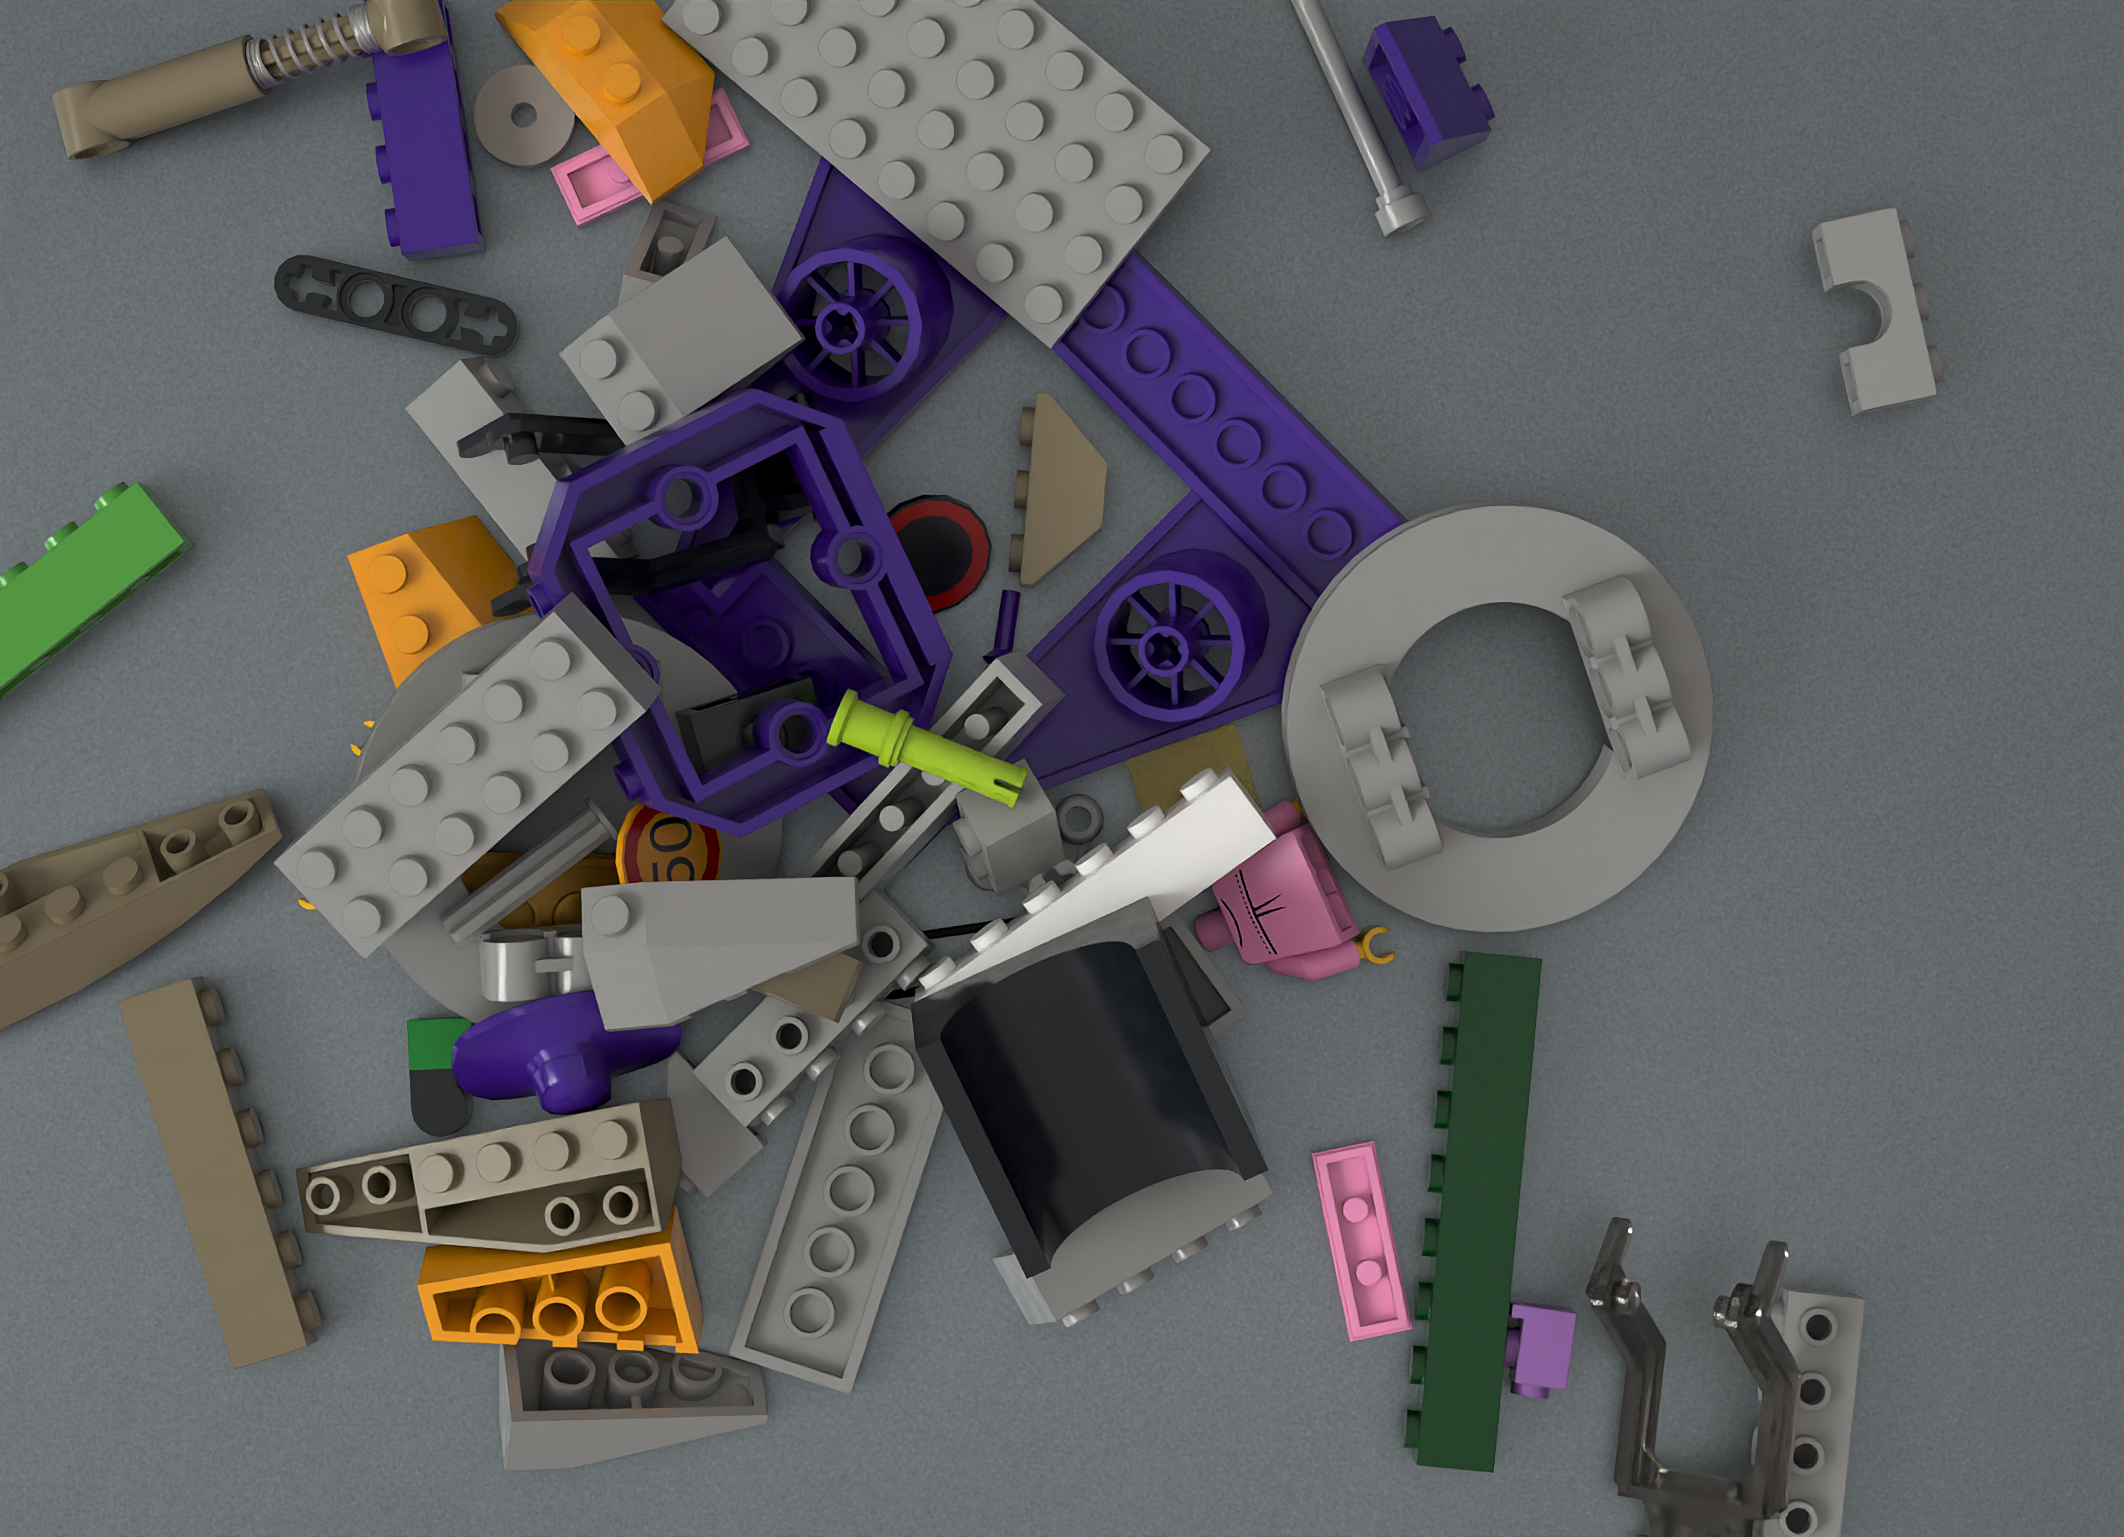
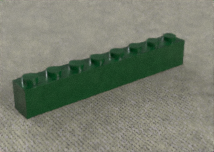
[1402,951,1542,1473]

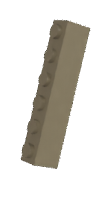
[117,977,321,1370]

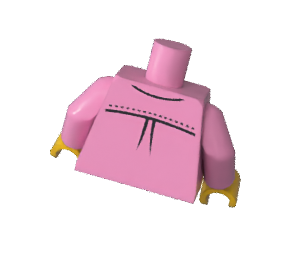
[1195,795,1396,981]

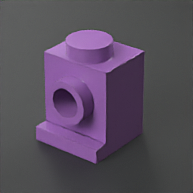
[1504,1299,1577,1399]

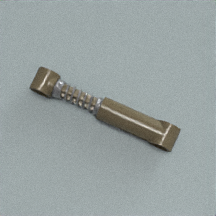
[51,0,448,160]

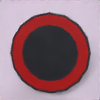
[887,495,992,614]

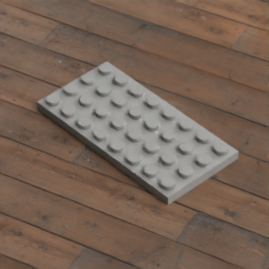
[661,0,1215,349]

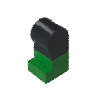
[407,1016,475,1137]

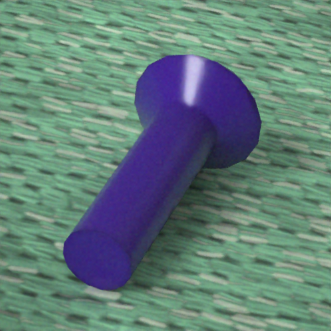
[983,590,1021,664]

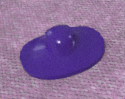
[451,990,682,1115]

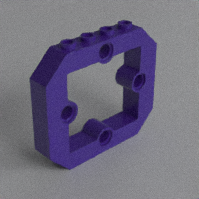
[527,389,953,838]

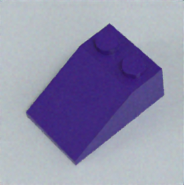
[1362,16,1495,173]

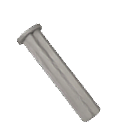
[441,797,618,947]

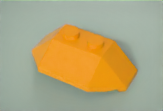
[495,0,715,206]

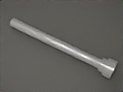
[1291,0,1431,238]

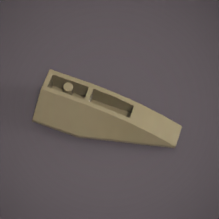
[0,788,283,1030]
[295,1098,682,1253]

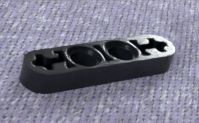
[274,255,520,358]

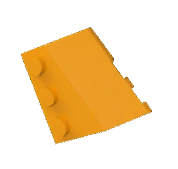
[347,515,534,690]

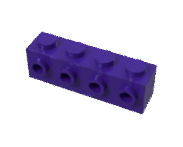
[362,0,485,262]

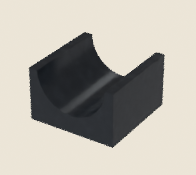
[911,896,1268,1279]

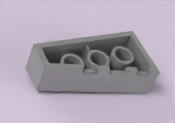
[992,1169,1274,1328]

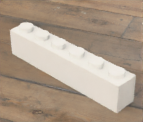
[914,766,1276,1002]

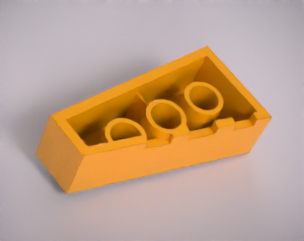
[417,1205,704,1354]

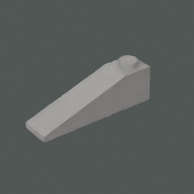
[581,876,860,1032]
[499,1338,768,1471]

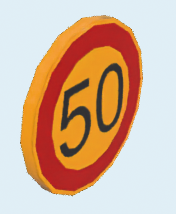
[615,801,722,884]

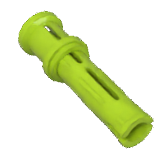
[827,688,1029,809]

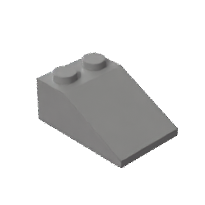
[558,235,806,446]

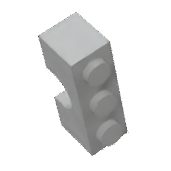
[1811,207,1943,416]

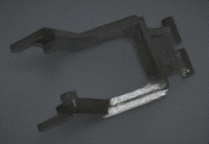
[1585,1217,1802,1537]

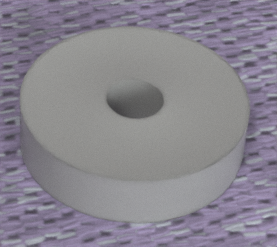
[473,64,577,169]

